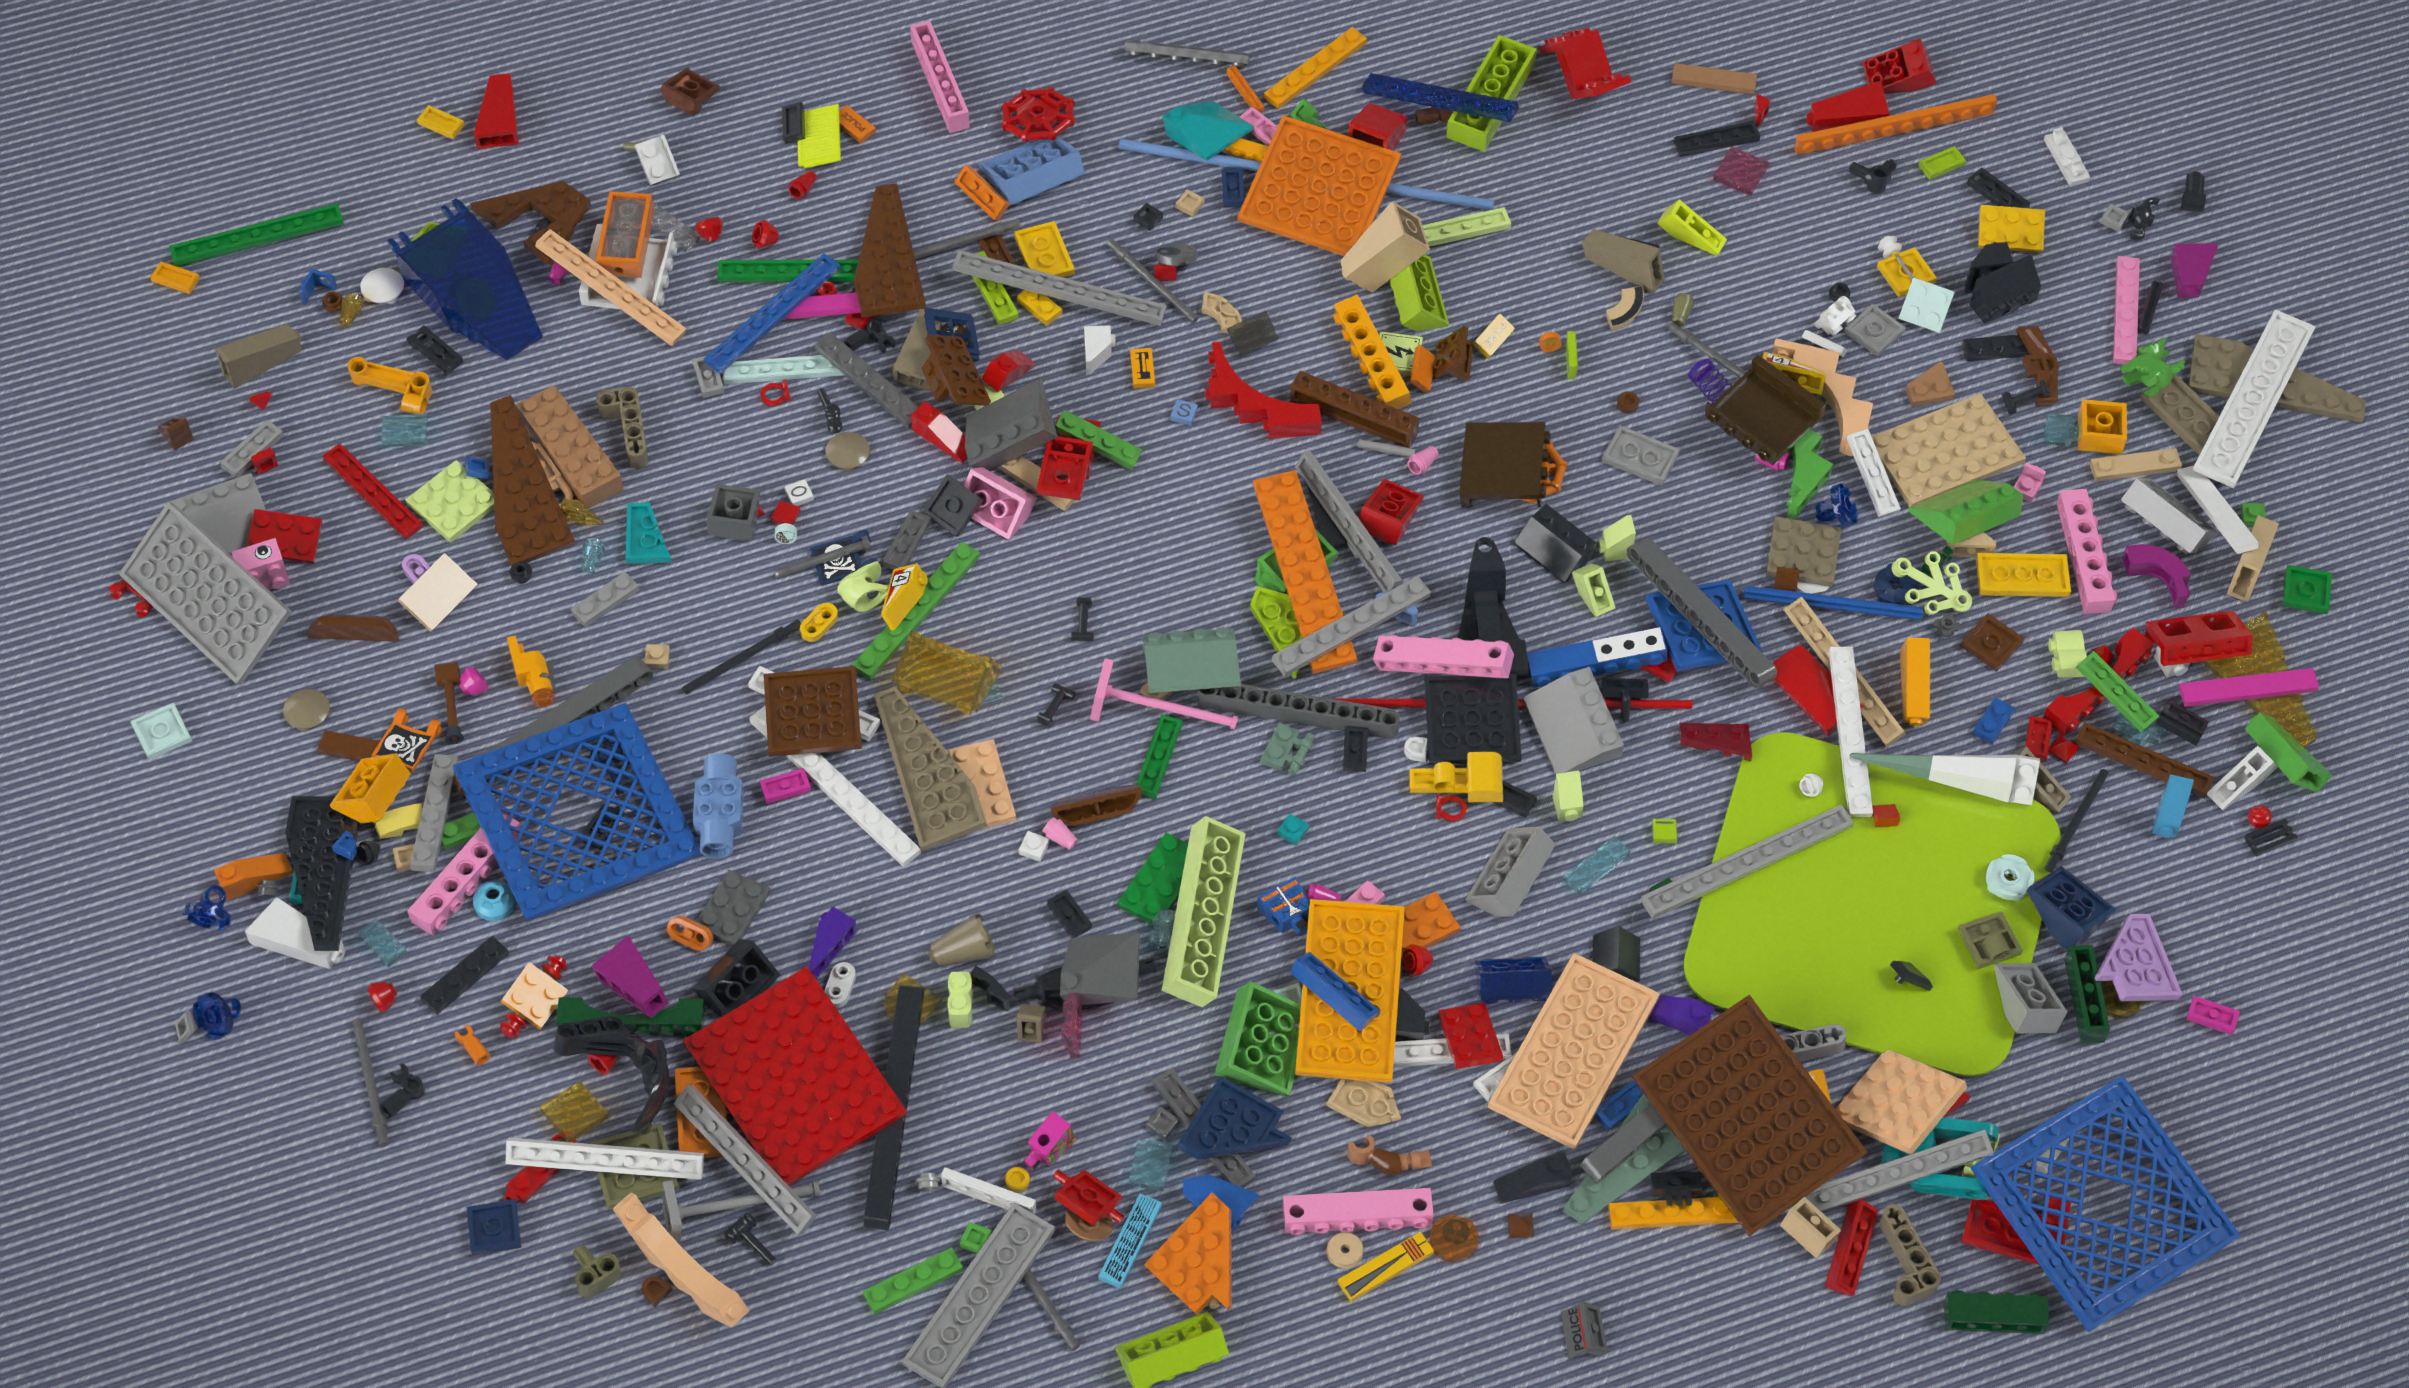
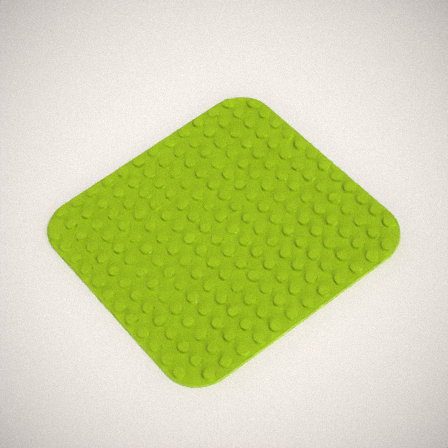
[1683,732,2061,1077]

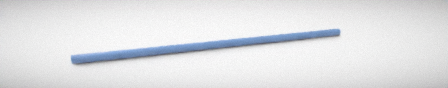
[1119,139,1494,210]

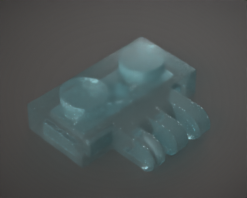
[2114,712,2164,747]

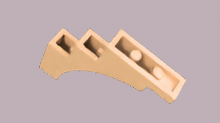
[1772,339,1873,456]
[612,1193,750,1327]

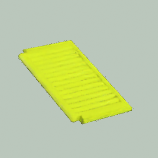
[797,104,841,168]

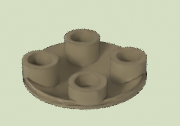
[826,432,870,472]
[283,689,330,732]

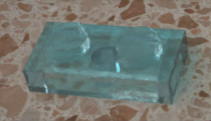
[358,918,407,968]

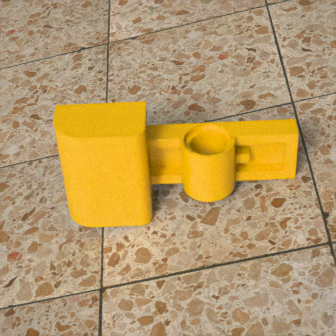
[1409,752,1503,802]

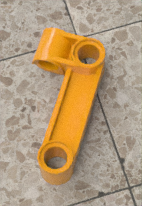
[347,357,432,416]

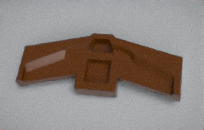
[2016,326,2059,407]

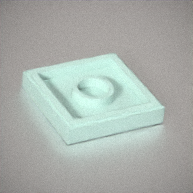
[130,703,192,760]

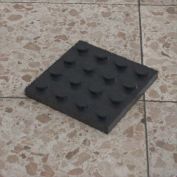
[1424,674,1522,764]

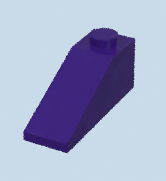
[809,906,857,980]
[1648,995,1715,1035]

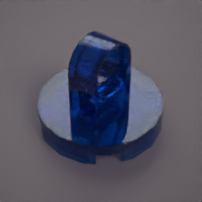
[1815,483,1858,528]
[183,885,232,930]
[192,992,241,1040]

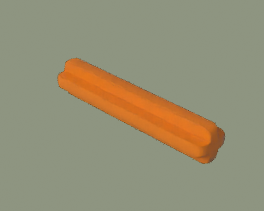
[1226,65,1264,113]

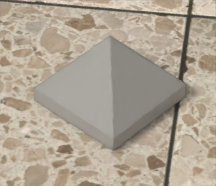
[175,1010,199,1044]

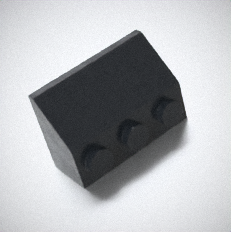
[1970,255,2041,323]
[1514,503,1596,584]
[692,939,781,1017]

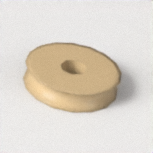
[1326,1232,1364,1269]

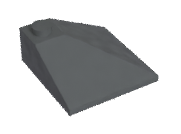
[1060,932,1140,1006]

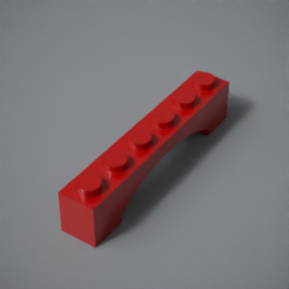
[2043,627,2154,736]

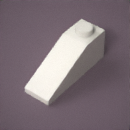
[2207,746,2278,810]

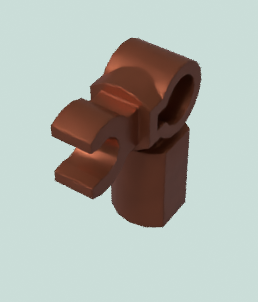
[1414,91,1455,125]

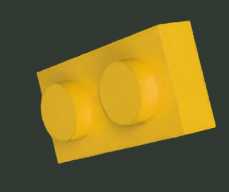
[1017,290,1062,326]

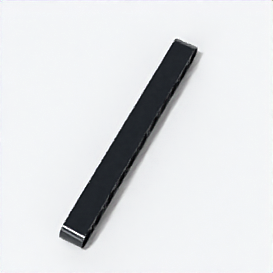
[864,985,924,1230]

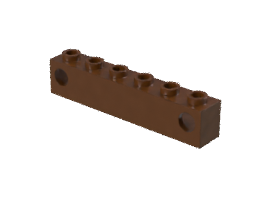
[1290,371,1420,448]

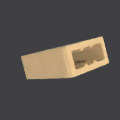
[2227,516,2279,602]

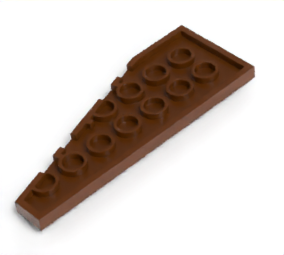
[854,183,926,318]
[490,395,576,566]

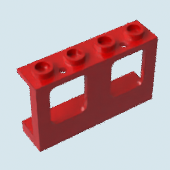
[2145,610,2253,666]

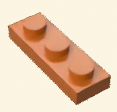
[954,165,1010,221]

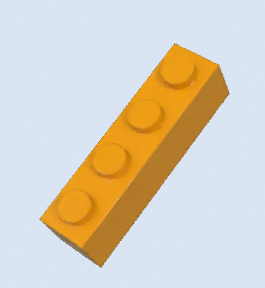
[1221,138,1269,162]

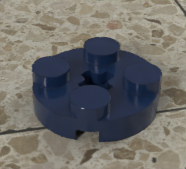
[1873,563,1919,605]

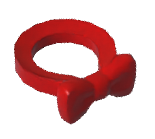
[760,379,791,407]
[1436,795,1467,822]

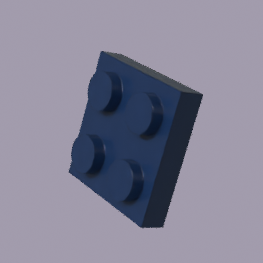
[466,1199,522,1256]

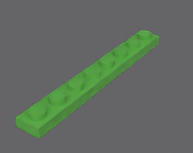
[852,542,980,681]

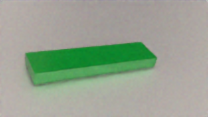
[1136,715,1183,800]

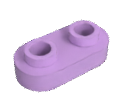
[402,554,430,584]

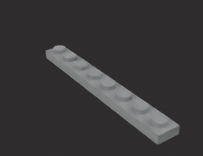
[1295,451,1402,592]
[1271,576,1431,677]
[674,1085,817,1235]
[1805,1130,1994,1212]

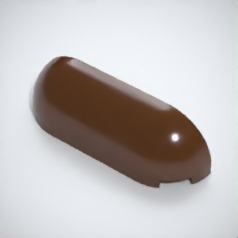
[307,614,399,642]
[1050,785,1142,826]

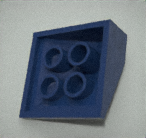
[2026,866,2117,949]

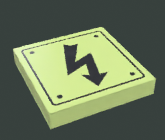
[1378,332,1423,376]

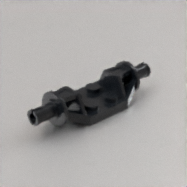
[1013,957,1156,1014]

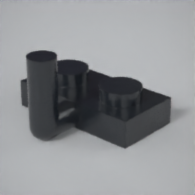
[1601,677,1649,721]

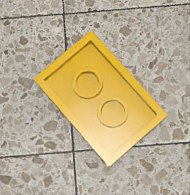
[1978,205,2045,253]
[1014,221,1075,277]

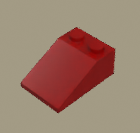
[1359,478,1424,546]

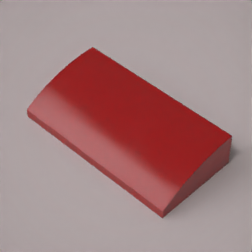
[1772,644,1863,737]

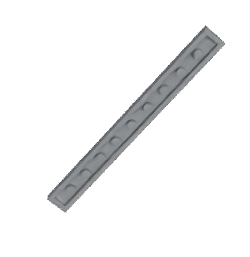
[952,250,1167,326]
[1640,805,1854,919]

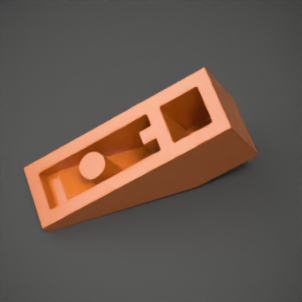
[214,853,294,902]

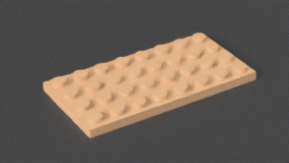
[1488,953,1660,1150]

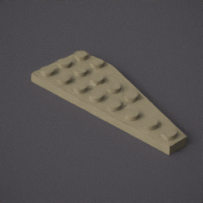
[2188,334,2366,423]
[874,686,988,852]

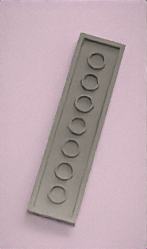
[902,1203,1055,1388]

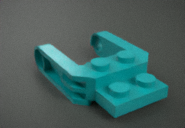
[1881,1117,1999,1200]

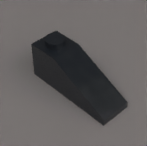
[1493,1152,1573,1204]

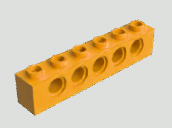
[1333,294,1412,409]

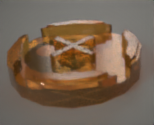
[1429,1214,1479,1263]

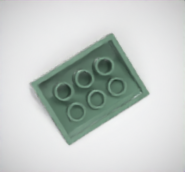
[1143,627,1241,693]

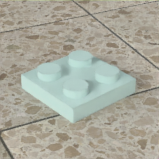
[1898,277,1955,333]

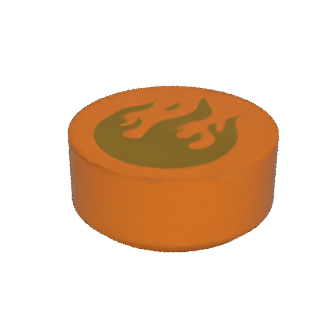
[1539,332,1562,352]

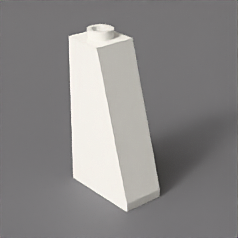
[245,897,345,969]

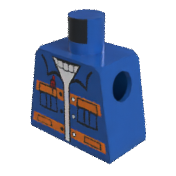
[1257,876,1310,936]

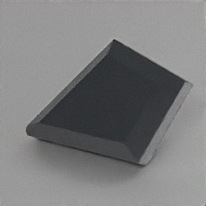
[1890,961,1933,991]

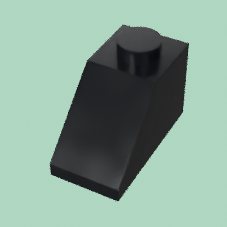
[1395,988,1430,1042]

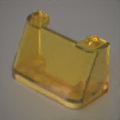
[891,630,1003,716]

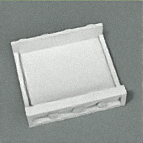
[579,224,677,309]

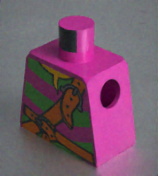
[1023,1111,1077,1170]

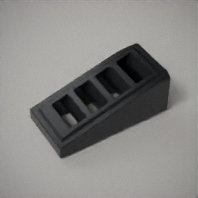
[582,804,625,850]

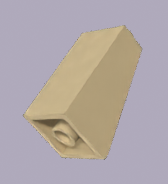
[1340,201,1430,292]

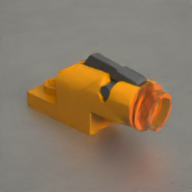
[507,635,555,707]

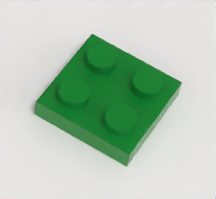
[2282,565,2332,614]

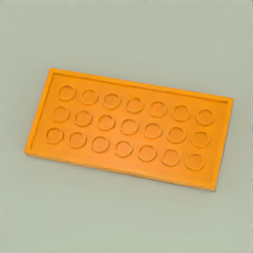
[1295,899,1405,1083]

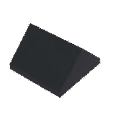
[1592,926,1640,982]

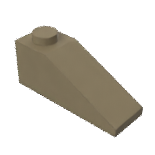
[2009,747,2071,813]

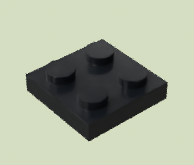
[923,474,983,537]

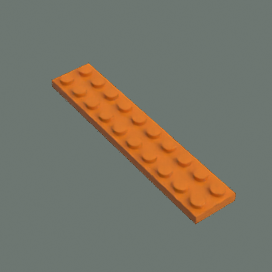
[1253,470,1357,674]

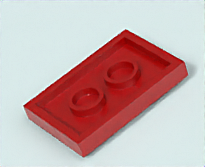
[247,509,323,564]
[1438,1003,1503,1069]

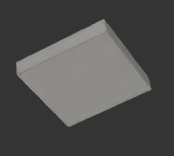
[1844,303,1906,357]

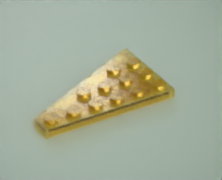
[2201,611,2318,749]

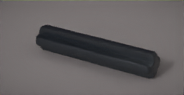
[2137,280,2163,335]

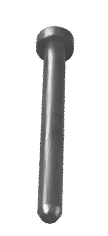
[774,535,872,578]

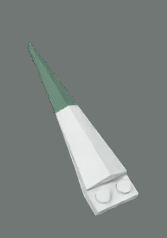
[1849,753,2040,805]

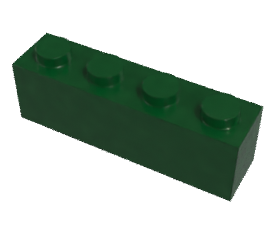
[2064,945,2110,1044]
[1943,1290,2049,1334]

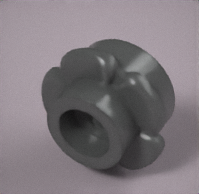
[256,880,280,895]

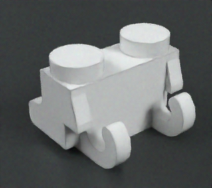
[1814,296,1856,336]

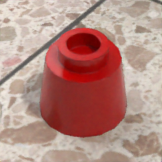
[588,1054,619,1075]

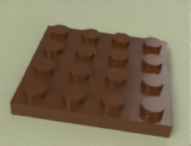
[763,666,862,757]

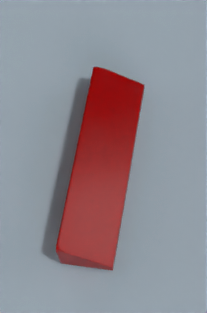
[1825,1199,1879,1296]

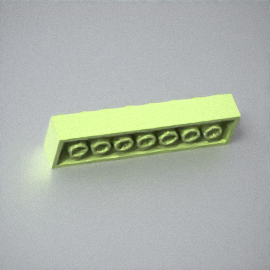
[1161,816,1246,1007]

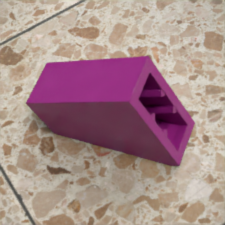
[2170,243,2218,298]

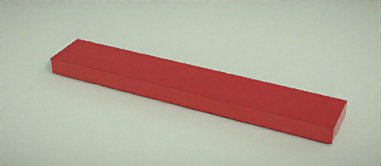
[322,443,424,540]

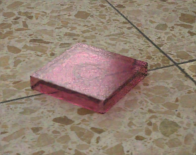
[1713,147,1770,196]

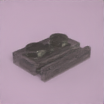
[1227,311,1279,357]

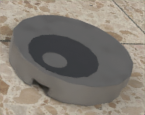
[1154,243,1198,266]

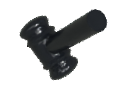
[817,388,843,433]
[723,1213,777,1266]

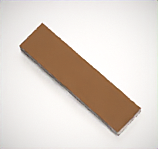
[1671,63,1757,95]

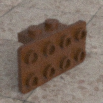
[922,334,991,406]

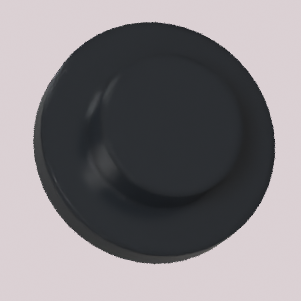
[1829,282,1851,302]

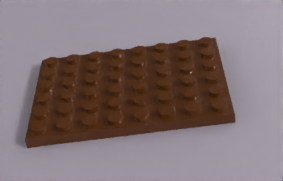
[1632,994,1868,1237]

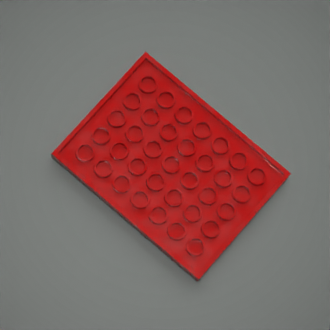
[683,966,907,1186]

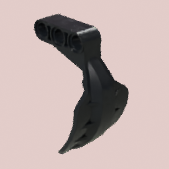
[553,1016,669,1136]

